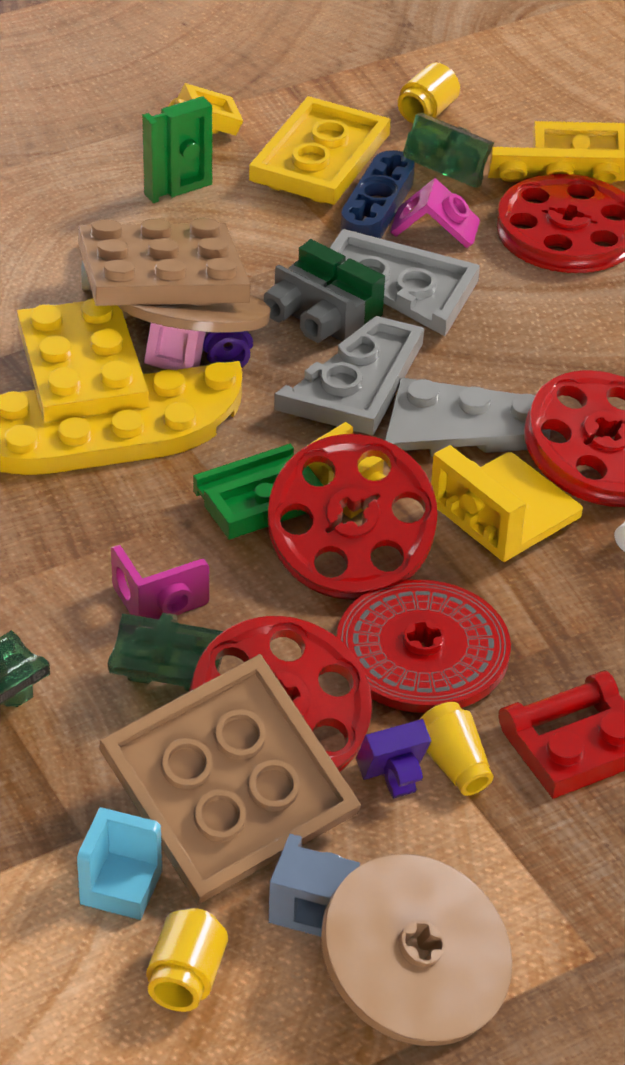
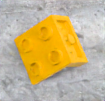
[431,445,583,562]

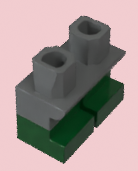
[264,239,385,343]

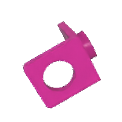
[390,178,480,248]
[111,545,209,628]

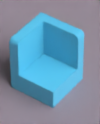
[77,807,162,920]

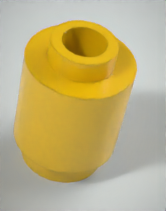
[397,63,460,124]
[146,908,228,1012]

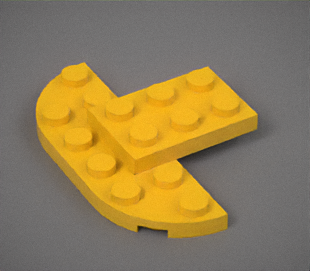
[0,298,242,475]

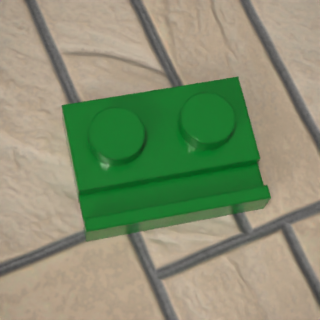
[142,96,213,203]
[193,443,324,540]

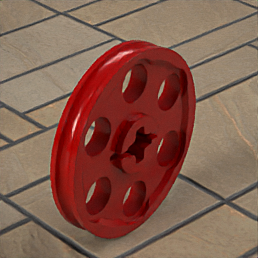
[497,174,625,273]
[524,370,625,507]
[268,434,438,600]
[189,616,372,773]

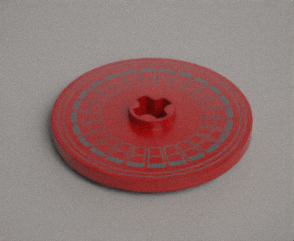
[336,580,511,713]

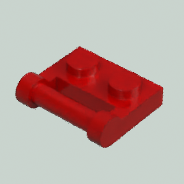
[498,670,625,799]

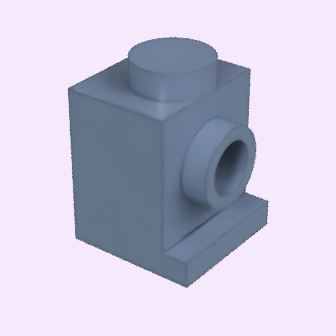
[269,834,360,937]

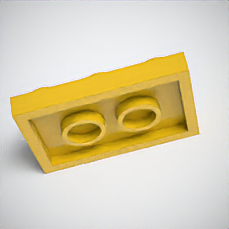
[249,96,391,205]

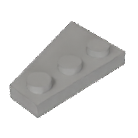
[330,229,480,336]
[274,316,424,436]
[385,377,551,457]

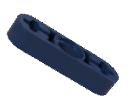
[341,150,415,239]

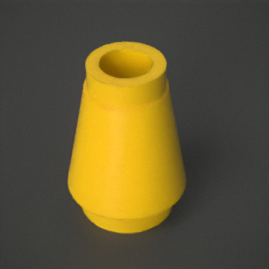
[419,702,494,796]

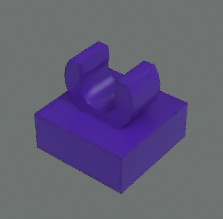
[355,719,432,799]

